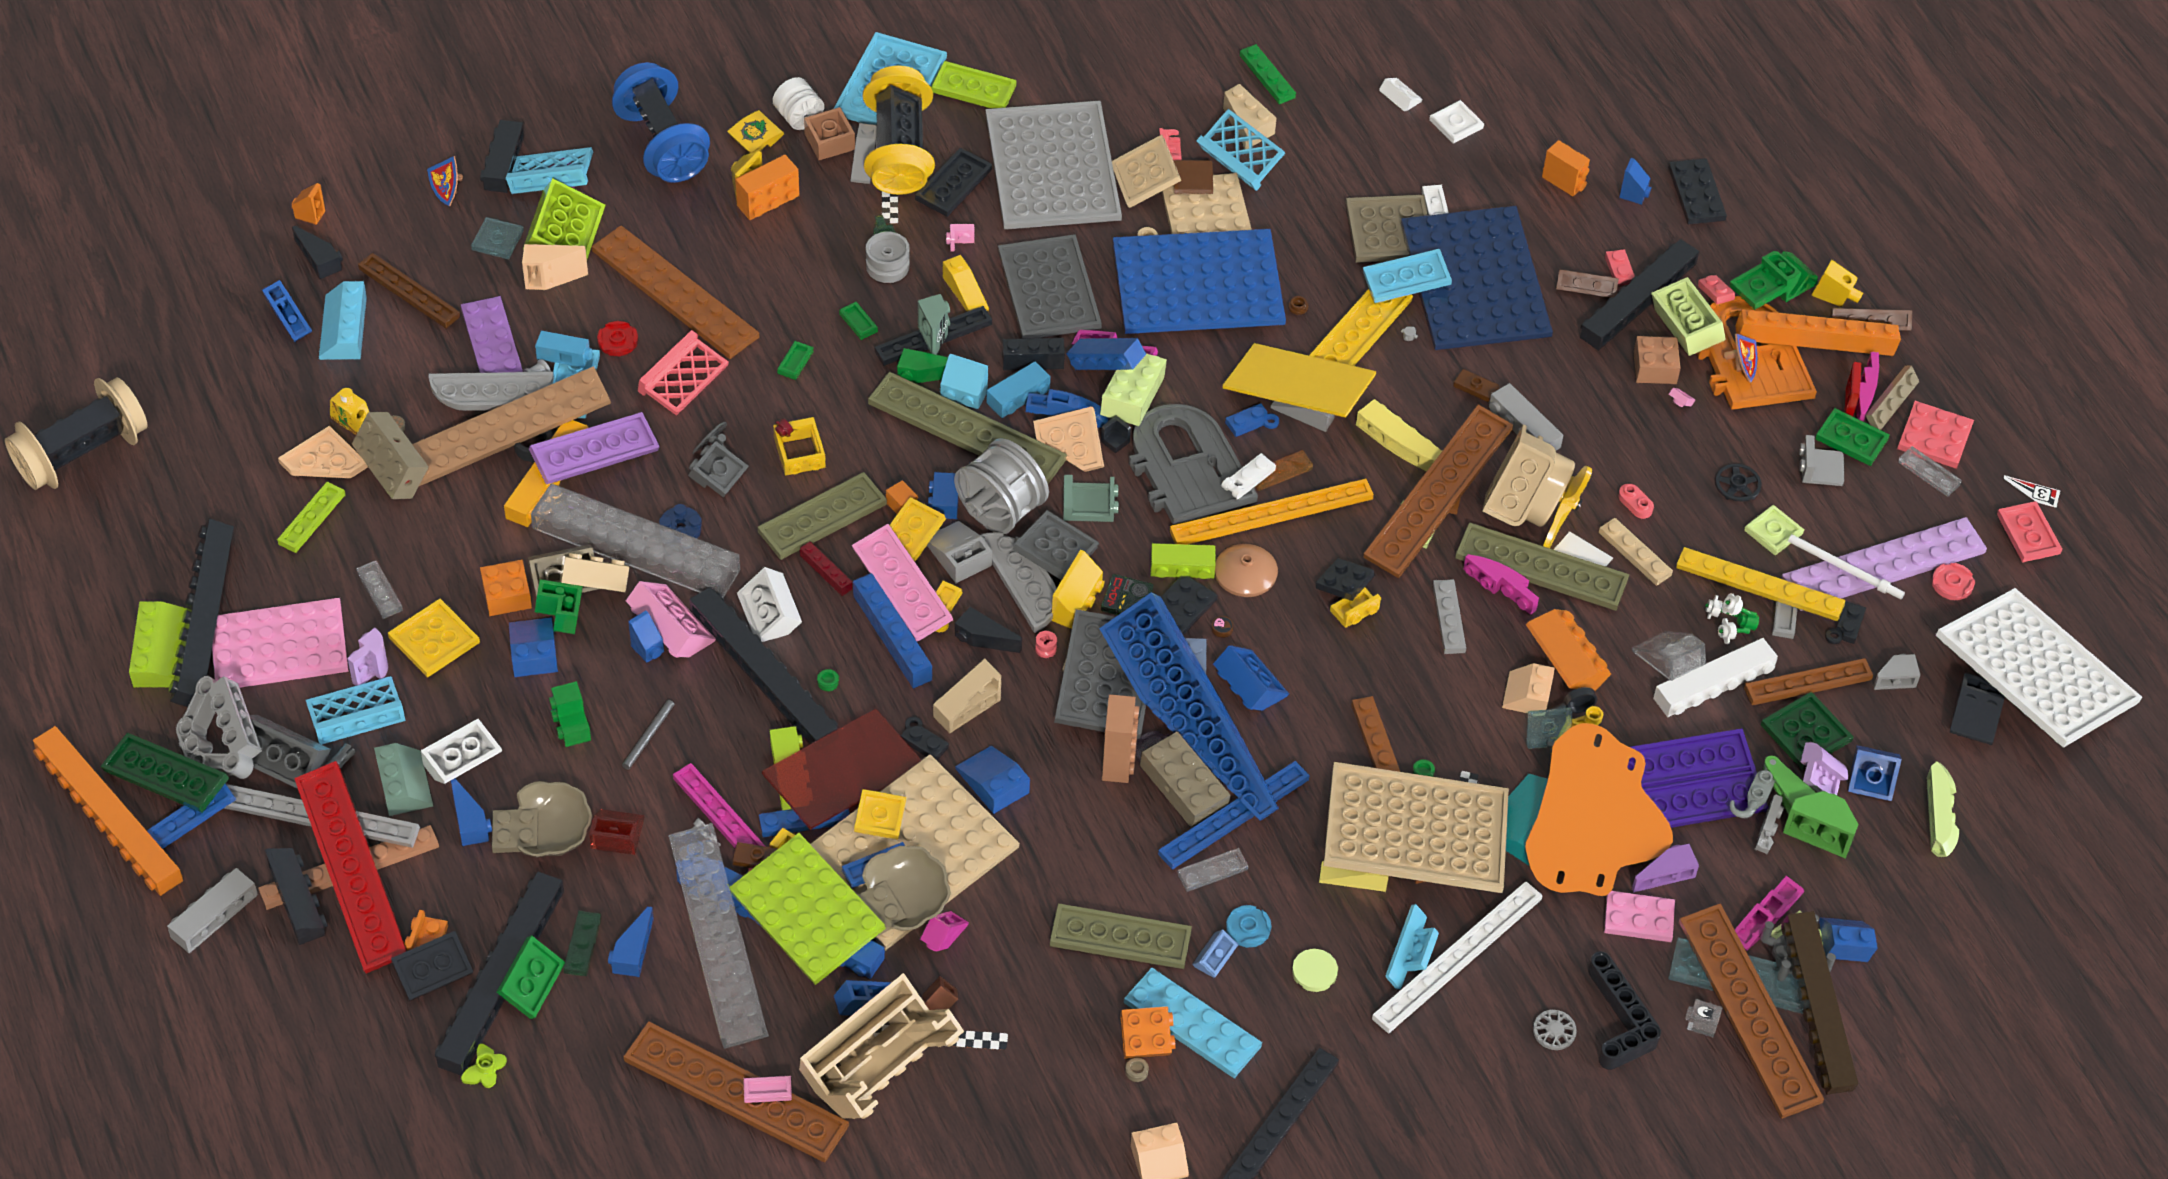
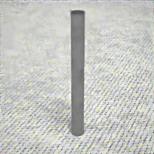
[622,700,675,770]

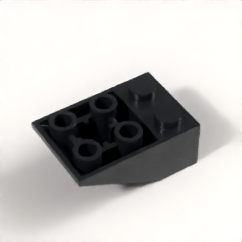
[1949,673,2005,745]

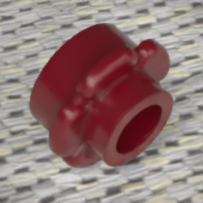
[775,418,794,437]

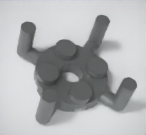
[1760,914,1836,982]

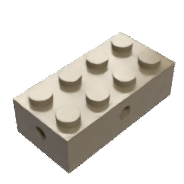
[352,412,429,499]
[1140,731,1230,828]

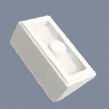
[1380,78,1422,111]

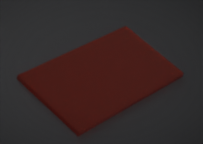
[762,709,922,830]

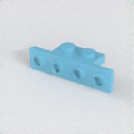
[1386,904,1439,989]

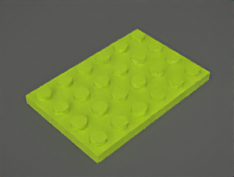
[729,833,886,985]

